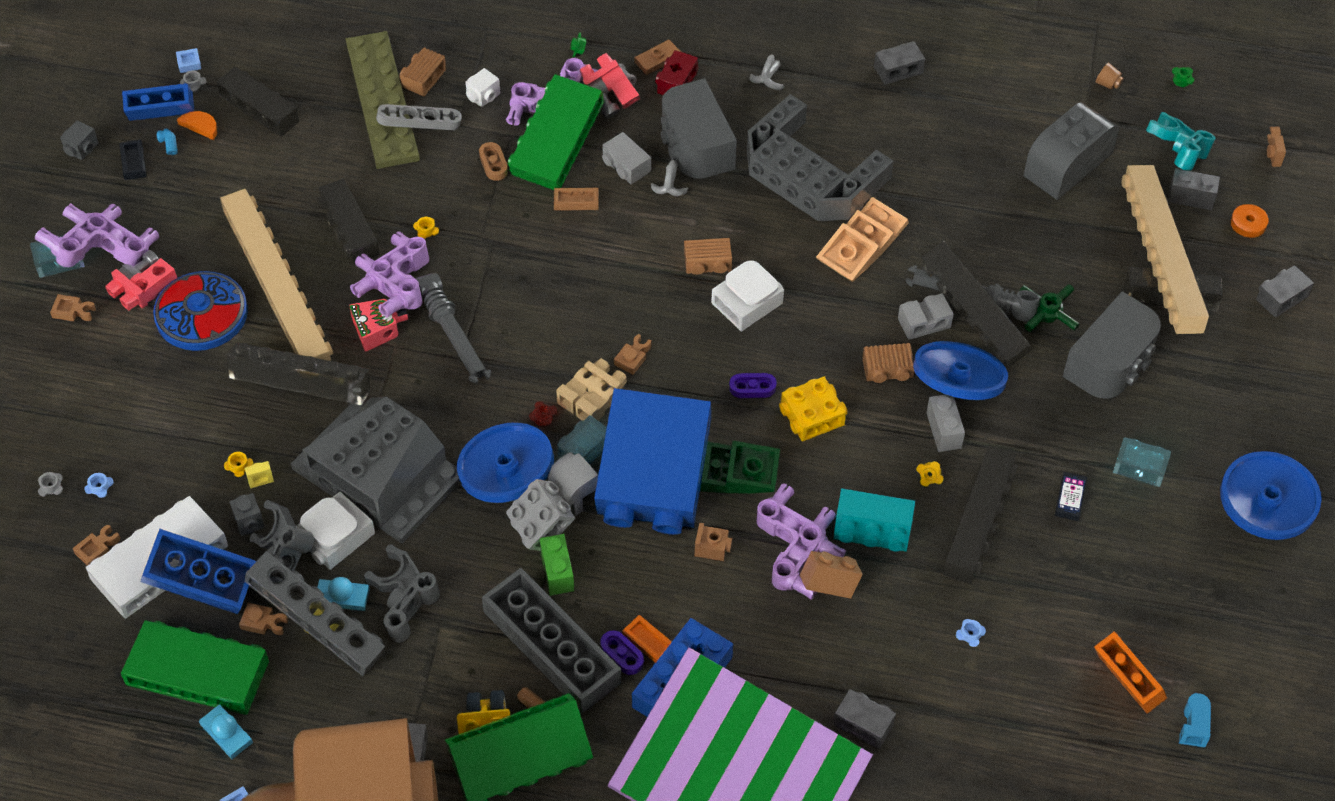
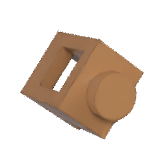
[695,523,732,561]

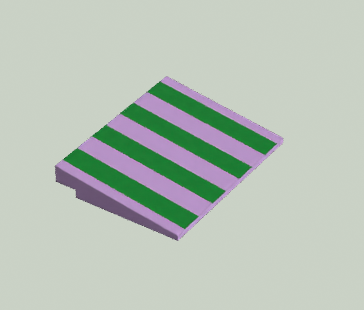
[608,648,873,801]

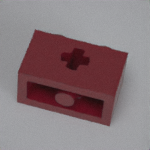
[655,50,698,95]

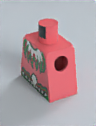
[349,299,408,352]

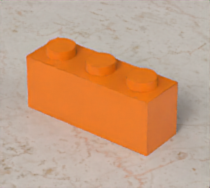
[1094,631,1167,713]

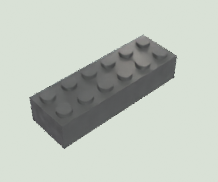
[482,568,621,714]

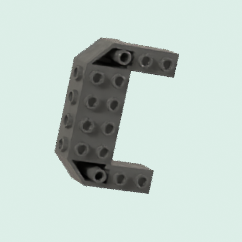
[747,94,894,221]

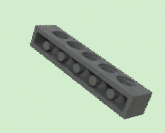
[245,551,385,676]

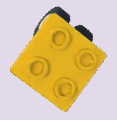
[457,690,510,734]

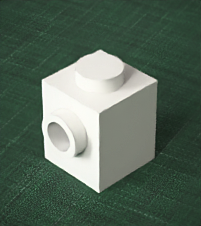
[466,68,500,107]

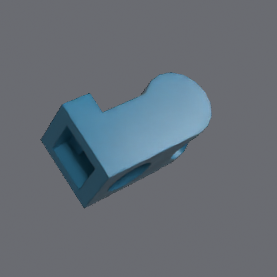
[1179,693,1211,747]

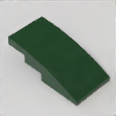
[700,441,780,494]

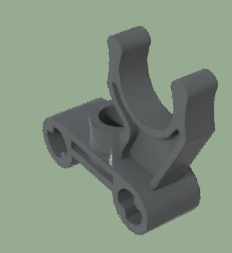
[250,500,314,596]
[364,544,440,643]

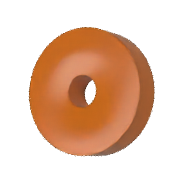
[1231,204,1269,238]

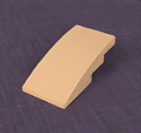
[816,197,909,282]

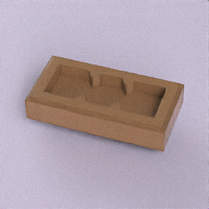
[635,40,681,75]
[554,188,599,210]

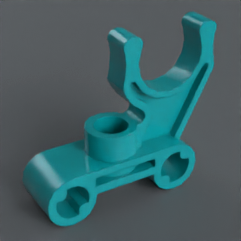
[1146,112,1216,171]

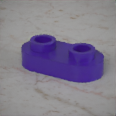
[729,373,777,398]
[600,631,644,675]

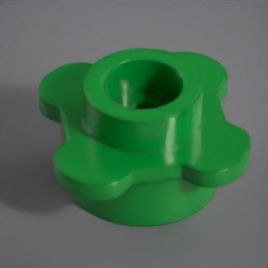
[570,32,586,58]
[1172,67,1194,87]

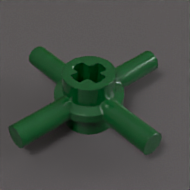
[1020,284,1080,332]

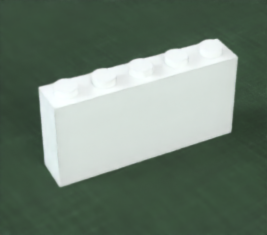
[86,496,228,619]

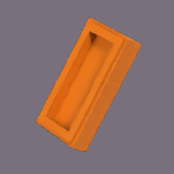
[622,615,672,663]

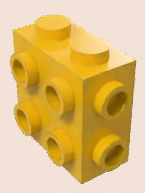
[779,376,847,442]

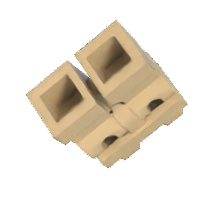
[556,358,626,427]

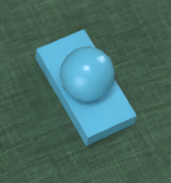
[317,577,370,611]
[199,705,253,759]

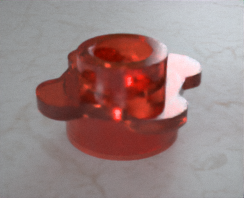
[529,401,557,426]

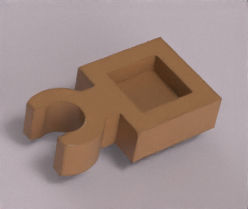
[1267,127,1286,167]
[50,294,96,321]
[614,334,651,375]
[72,525,120,566]
[239,603,288,635]

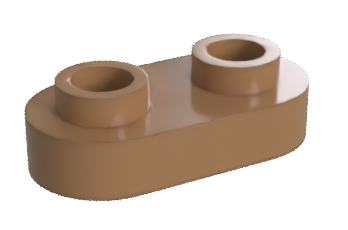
[479,142,508,181]

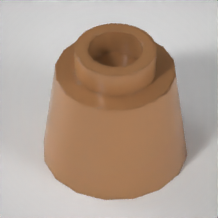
[1095,62,1124,89]

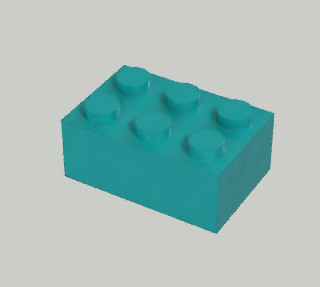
[833,488,915,552]

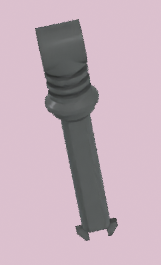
[906,265,1040,322]
[415,273,491,384]

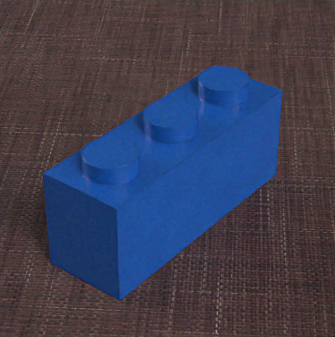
[122,83,194,121]

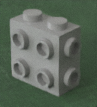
[506,479,576,551]

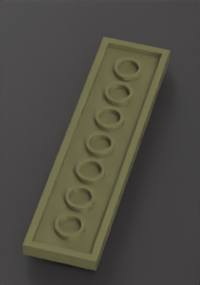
[345,31,420,169]

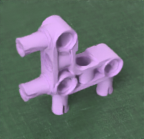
[506,58,598,126]
[35,204,159,267]
[350,232,429,318]
[757,483,846,600]

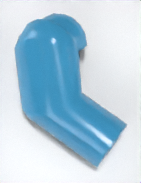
[157,129,178,155]

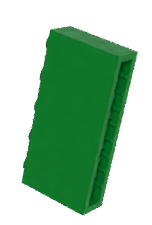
[508,74,605,190]
[121,620,269,715]
[445,693,593,801]

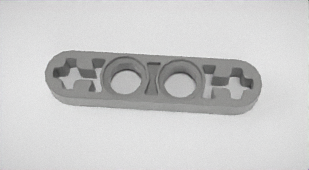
[376,104,462,130]

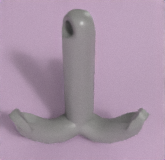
[750,55,785,90]
[651,160,689,196]

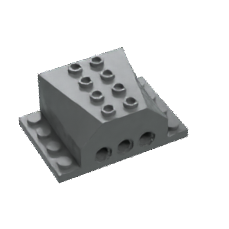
[291,397,461,544]

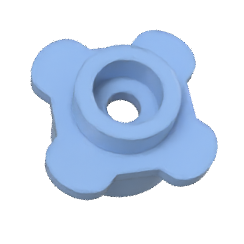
[84,473,114,498]
[956,619,986,647]

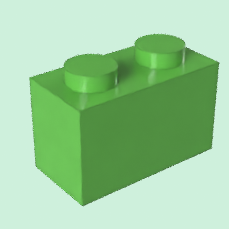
[540,534,574,596]

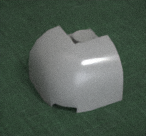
[548,452,598,516]

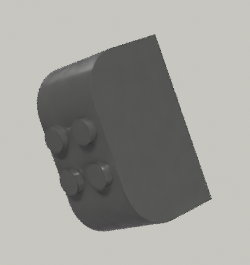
[661,78,737,179]
[1024,102,1119,200]
[1062,291,1161,399]

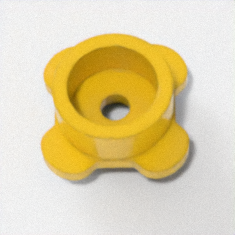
[413,217,439,239]
[224,452,253,477]
[917,461,944,487]

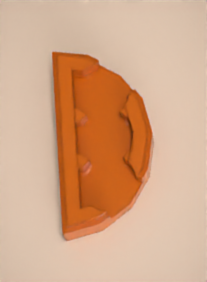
[177,111,217,140]

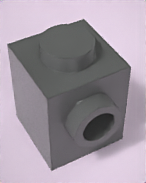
[60,120,99,160]
[229,493,265,536]

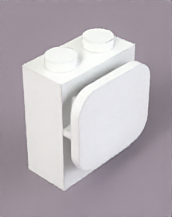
[711,261,784,332]
[296,492,375,570]

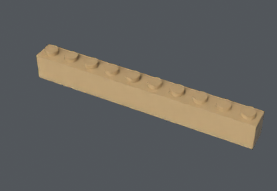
[1122,165,1209,334]
[220,188,333,375]

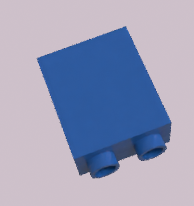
[594,388,711,535]

